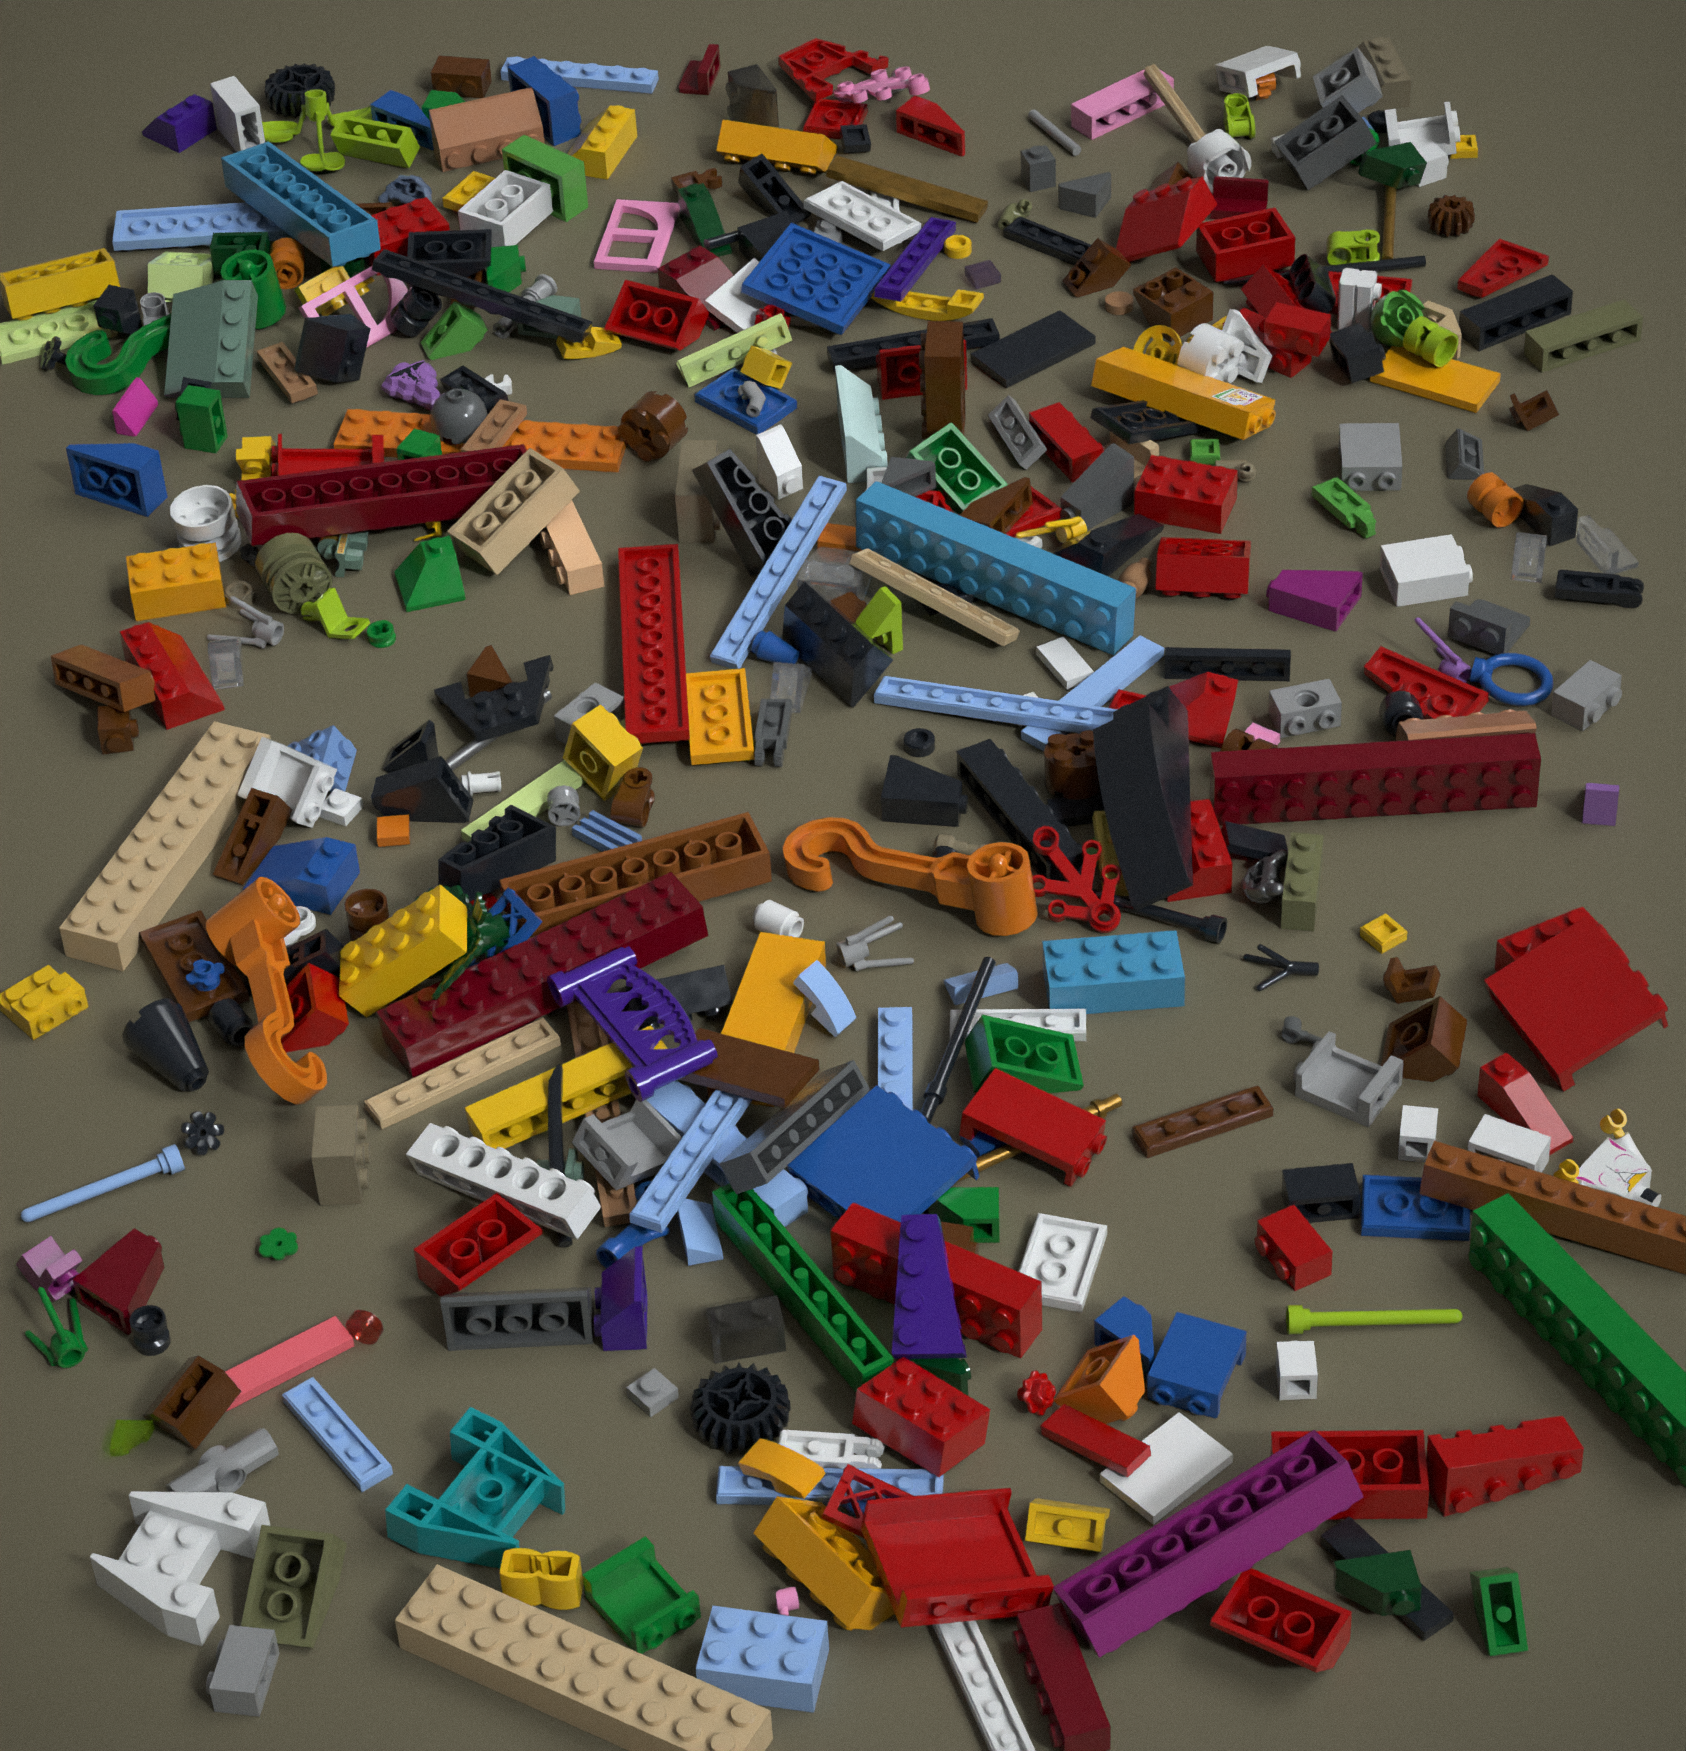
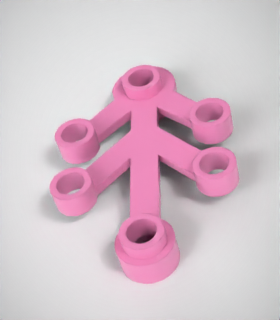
[833,66,930,103]

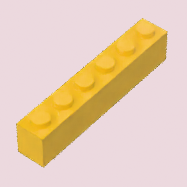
[464,1025,668,1149]

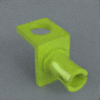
[301,588,370,639]

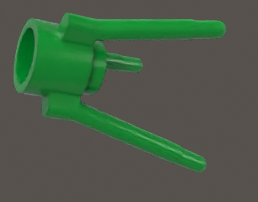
[25,1287,88,1368]

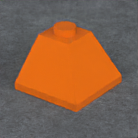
[1054,1335,1145,1424]

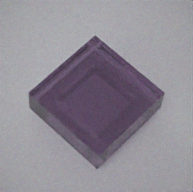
[964,260,1001,289]

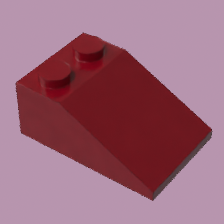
[658,246,734,331]

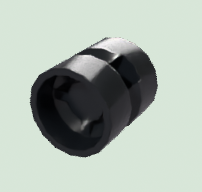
[390,287,442,337]

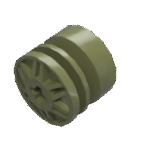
[255,533,333,614]

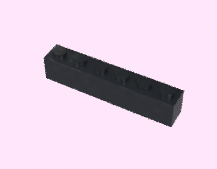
[957,739,1084,882]

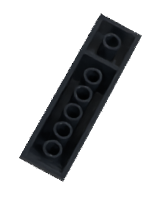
[1093,686,1193,911]

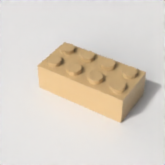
[447,448,580,575]

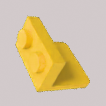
[294,266,375,316]

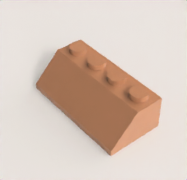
[429,87,545,172]
[1396,709,1537,741]

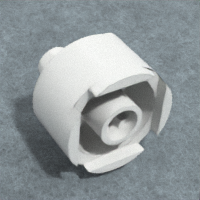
[1187,129,1251,194]
[1178,323,1244,383]

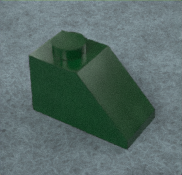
[1358,142,1427,189]
[1333,1550,1422,1616]

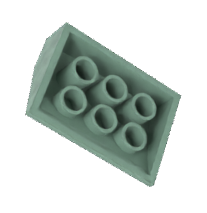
[164,280,258,398]

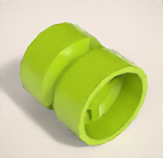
[1403,316,1459,367]

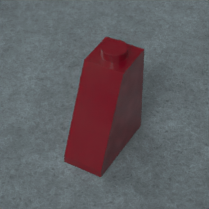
[73,1228,165,1335]

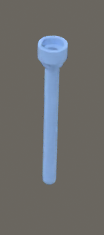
[21,1144,185,1222]

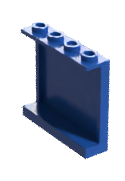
[787,1085,980,1222]

